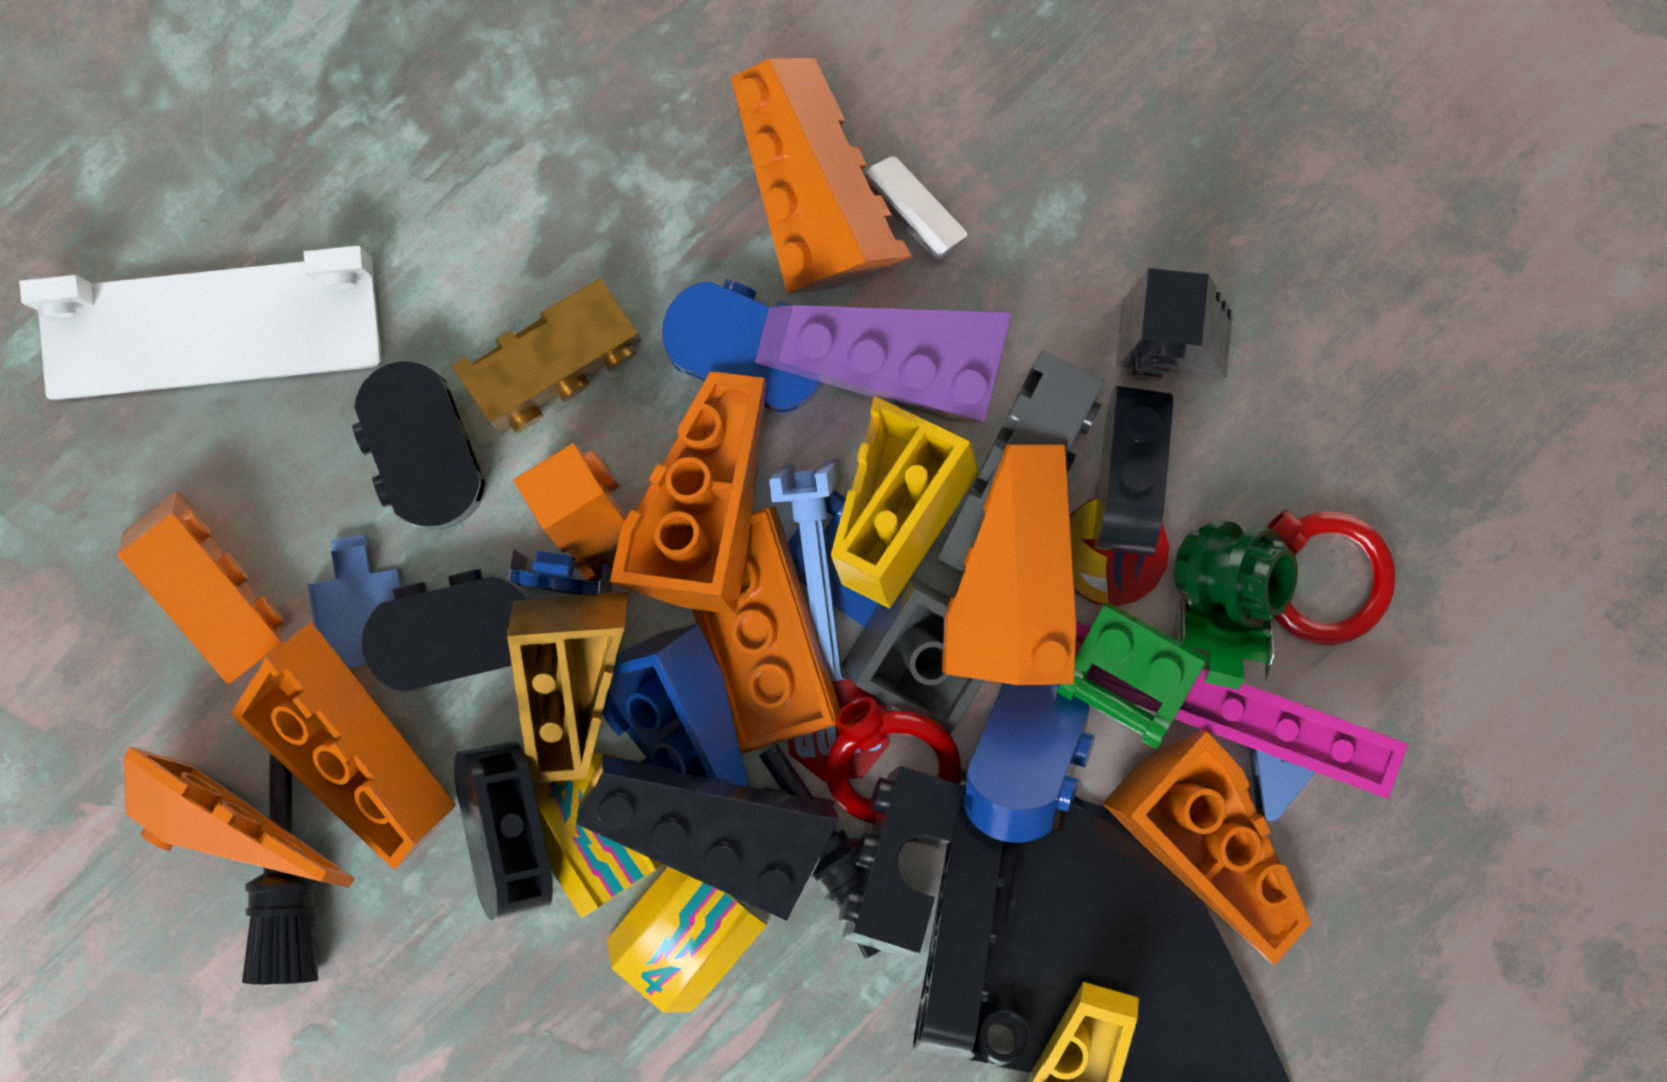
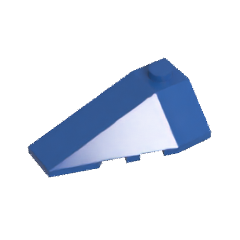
[602,624,748,786]

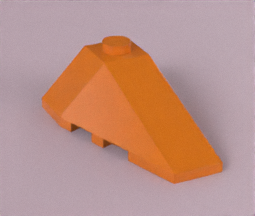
[610,372,767,615]
[1102,729,1311,965]

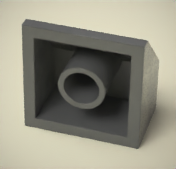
[842,576,985,734]

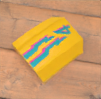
[533,753,664,918]
[607,867,768,1013]

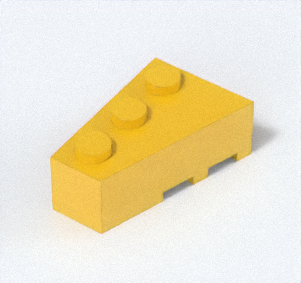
[831,396,979,609]

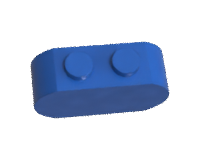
[662,279,823,414]
[964,683,1095,843]

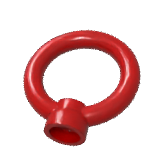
[1265,509,1396,645]
[825,696,961,824]

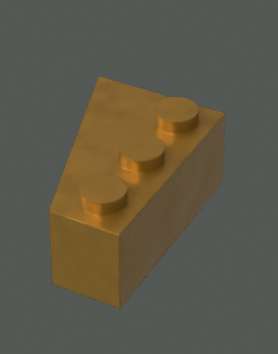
[507,592,628,783]

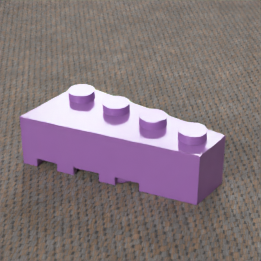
[755,305,1012,422]

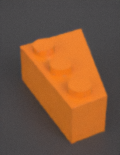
[513,443,627,582]
[116,491,284,685]

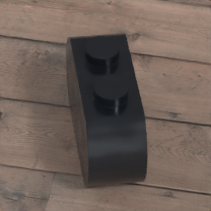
[352,361,487,529]
[1094,385,1173,557]
[362,569,527,692]
[454,741,553,921]

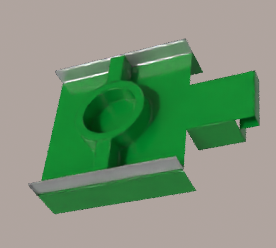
[1176,596,1274,690]

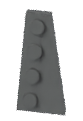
[935,350,1104,575]

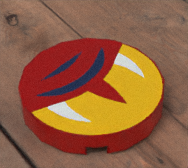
[1069,498,1169,607]

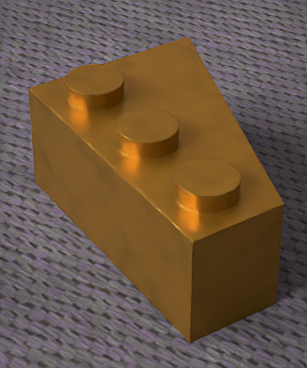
[451,278,642,434]

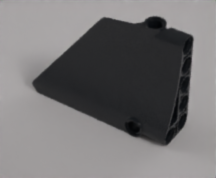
[913,768,1290,1082]

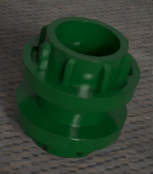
[1174,519,1298,627]

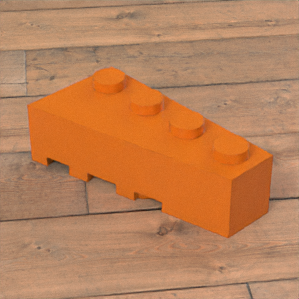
[731,58,911,294]
[230,621,456,870]

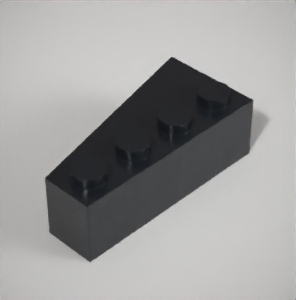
[1116,268,1233,380]
[576,755,839,921]

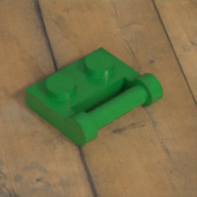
[1056,602,1209,750]

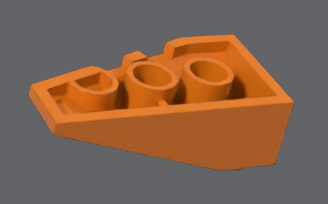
[942,444,1076,685]
[124,747,355,888]

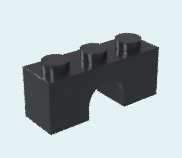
[839,765,965,958]

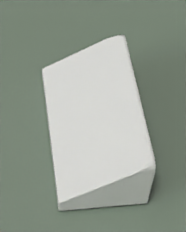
[865,156,967,262]

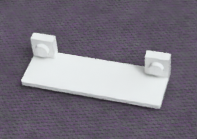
[19,245,382,400]

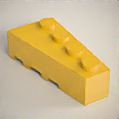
[1025,982,1139,1082]

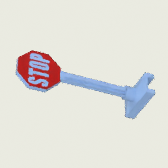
[769,459,890,782]

